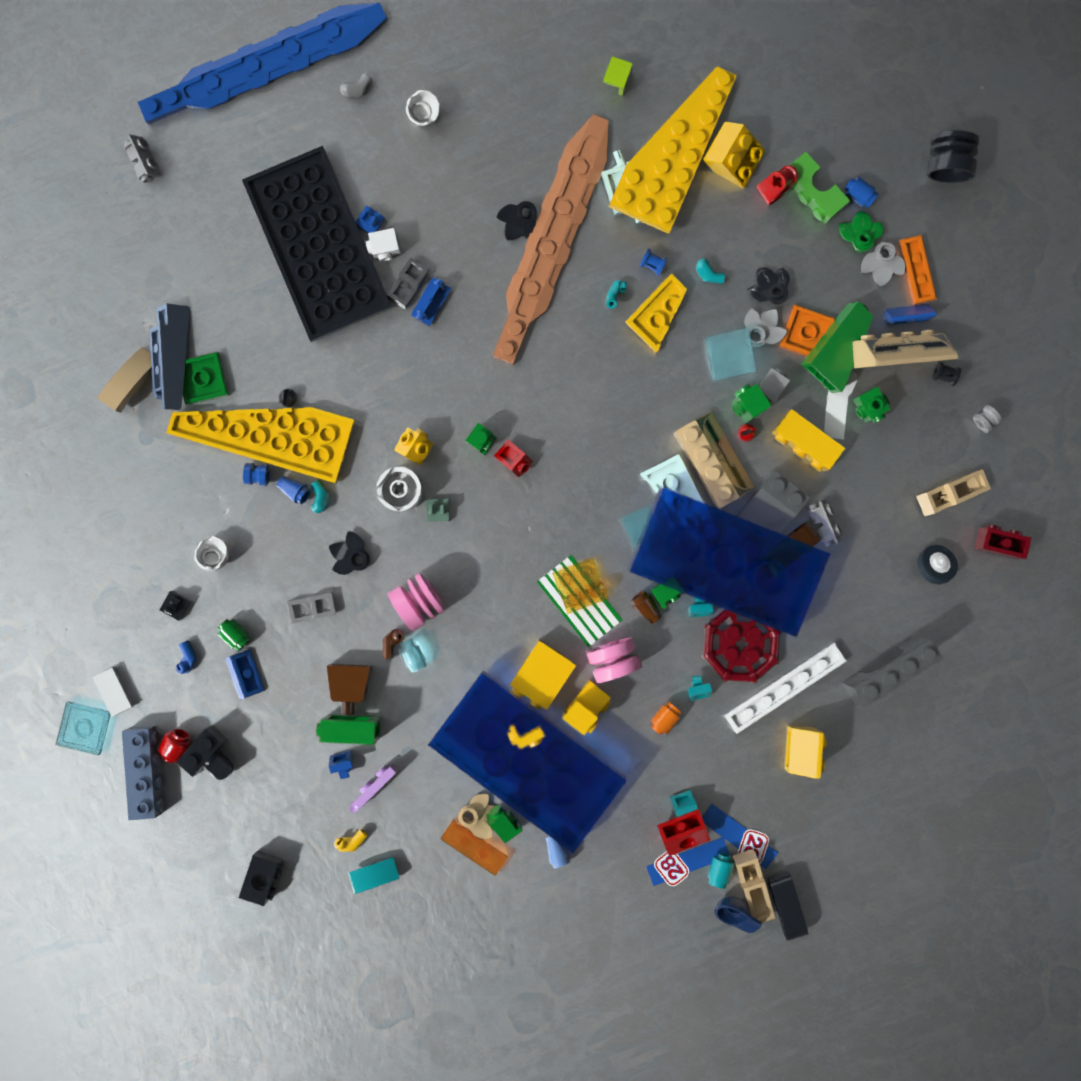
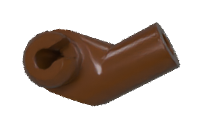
[382,629,404,659]

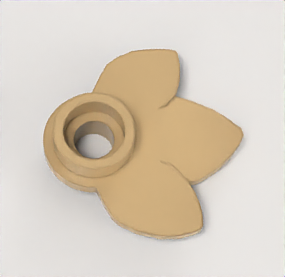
[458,794,495,839]

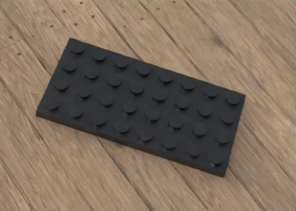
[242,145,392,343]

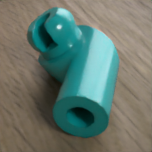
[696,258,725,284]
[606,279,627,309]
[310,480,330,514]

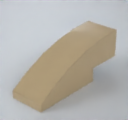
[97,347,152,413]
[916,469,991,516]
[732,849,775,923]

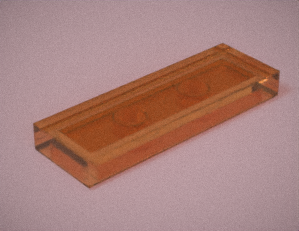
[440,820,508,876]

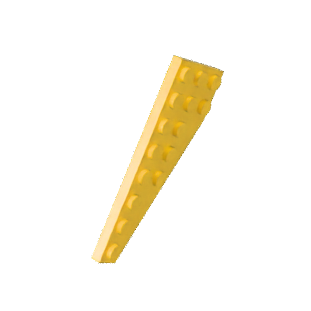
[608,66,737,234]
[166,407,355,484]

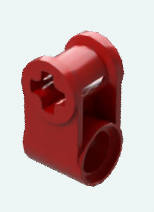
[756,165,798,206]

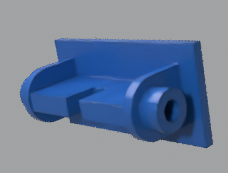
[411,277,451,326]

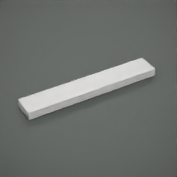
[724,642,847,734]

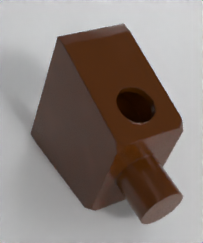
[327,664,372,715]

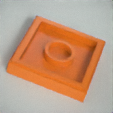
[779,304,835,357]

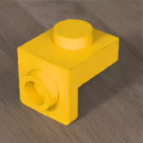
[508,724,544,749]

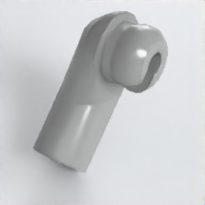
[340,73,372,98]

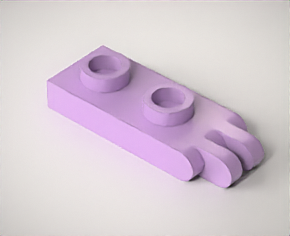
[349,763,399,813]

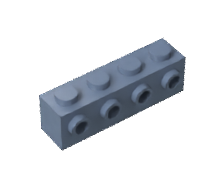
[122,726,164,820]

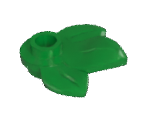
[839,211,883,253]

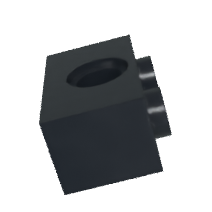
[238,850,283,906]

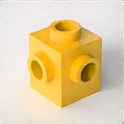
[394,427,434,466]

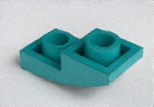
[348,857,400,894]

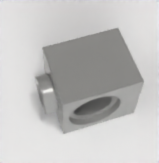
[758,368,790,405]

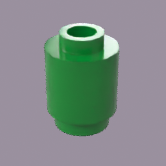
[218,619,251,651]

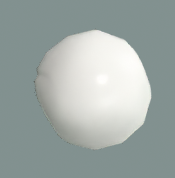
[406,90,440,126]
[195,536,229,571]

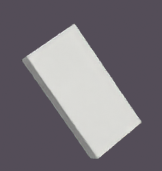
[92,667,134,717]

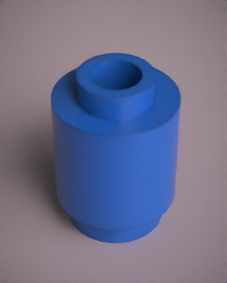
[844,176,879,208]

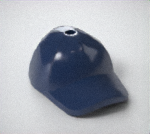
[714,896,762,933]

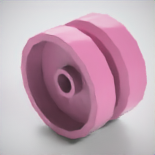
[586,637,642,683]

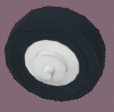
[917,545,958,585]

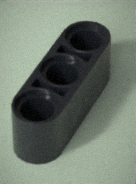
[767,872,809,941]

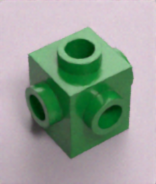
[853,386,891,423]

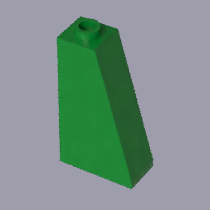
[801,302,873,393]

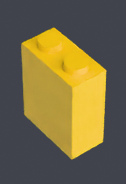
[510,640,576,710]

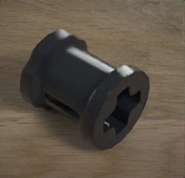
[932,361,962,387]

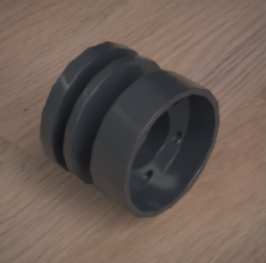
[927,130,979,183]

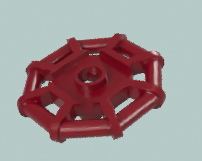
[702,604,782,684]

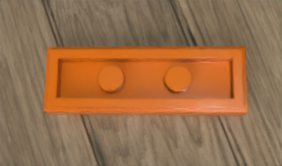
[899,235,937,305]

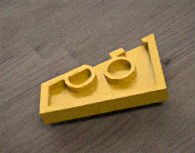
[625,273,687,353]

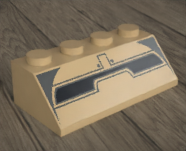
[852,330,958,368]
[673,412,755,510]

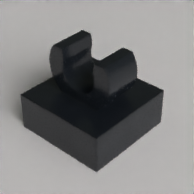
[160,591,191,621]

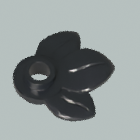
[496,201,537,241]
[747,267,790,305]
[329,531,370,575]

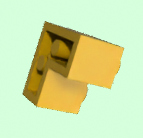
[562,679,611,735]

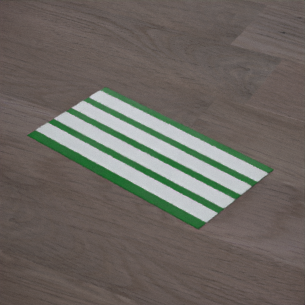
[537,555,622,647]

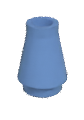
[546,833,570,869]

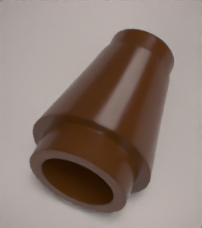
[631,590,662,624]

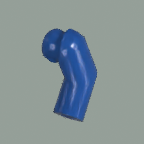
[176,640,196,674]

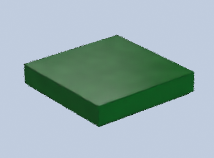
[183,352,229,406]

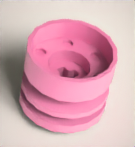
[388,573,445,632]

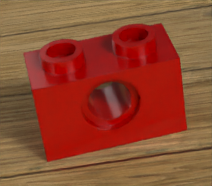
[657,809,710,856]

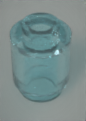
[398,638,427,673]

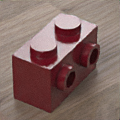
[974,524,1032,559]

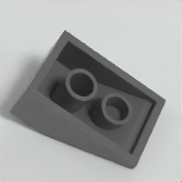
[731,471,810,551]

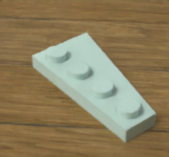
[640,454,720,543]

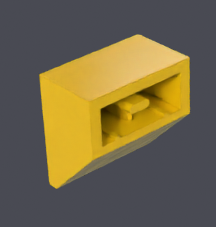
[703,122,766,188]
[785,725,827,779]

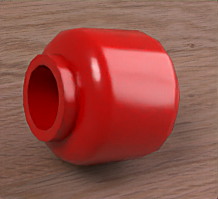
[159,729,192,763]

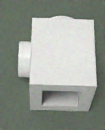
[366,228,401,262]

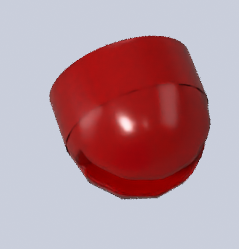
[737,424,756,442]

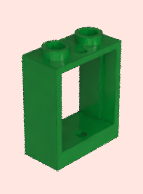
[316,714,381,745]

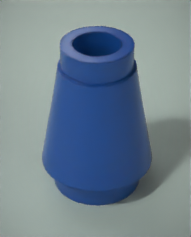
[276,476,311,504]

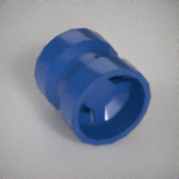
[243,463,270,486]

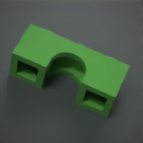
[791,152,850,224]

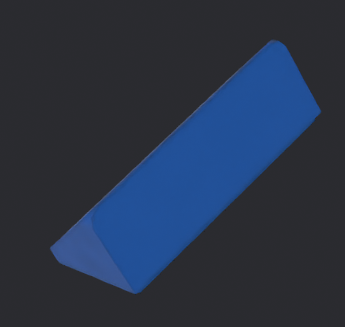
[885,304,936,326]
[226,650,265,700]

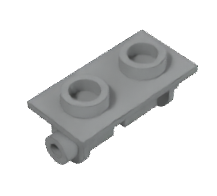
[124,134,161,183]
[808,499,842,547]

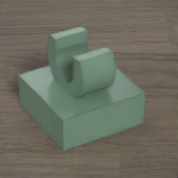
[426,499,450,522]

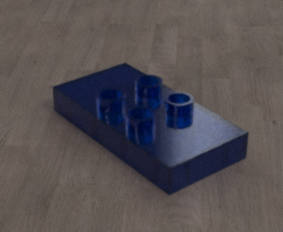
[627,487,831,637]
[428,670,627,854]

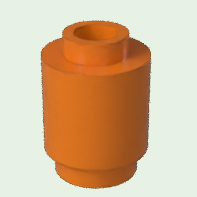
[650,701,682,735]

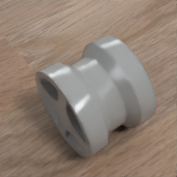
[973,405,1002,433]

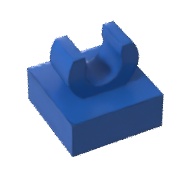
[355,205,386,233]
[328,750,354,779]

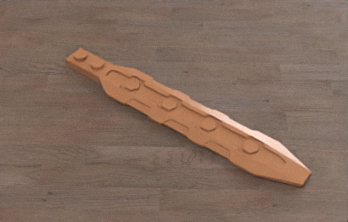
[492,114,608,365]

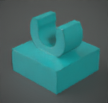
[688,594,713,618]
[688,675,712,702]
[670,790,698,817]

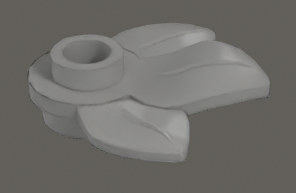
[861,242,905,286]
[744,309,787,348]

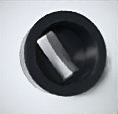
[279,389,297,407]

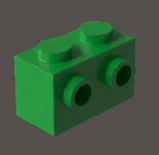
[731,384,771,423]

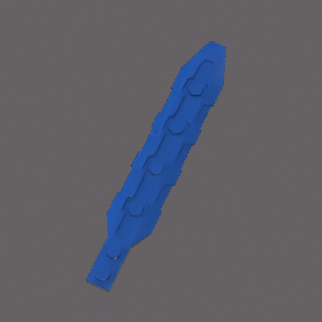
[137,3,387,125]

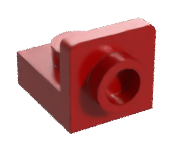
[494,440,533,478]

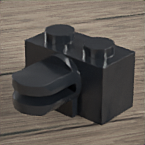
[176,725,234,780]

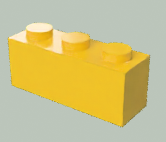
[772,409,845,472]

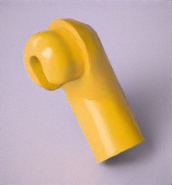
[334,829,368,852]

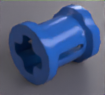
[640,248,668,276]

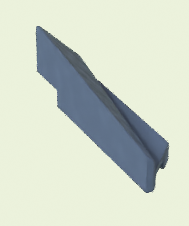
[149,303,190,410]

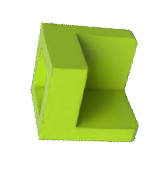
[603,56,633,96]

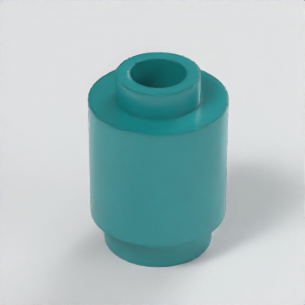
[708,853,735,889]

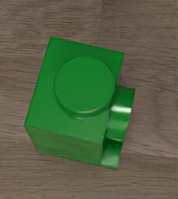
[465,423,497,456]
[650,576,686,609]
[486,805,523,844]

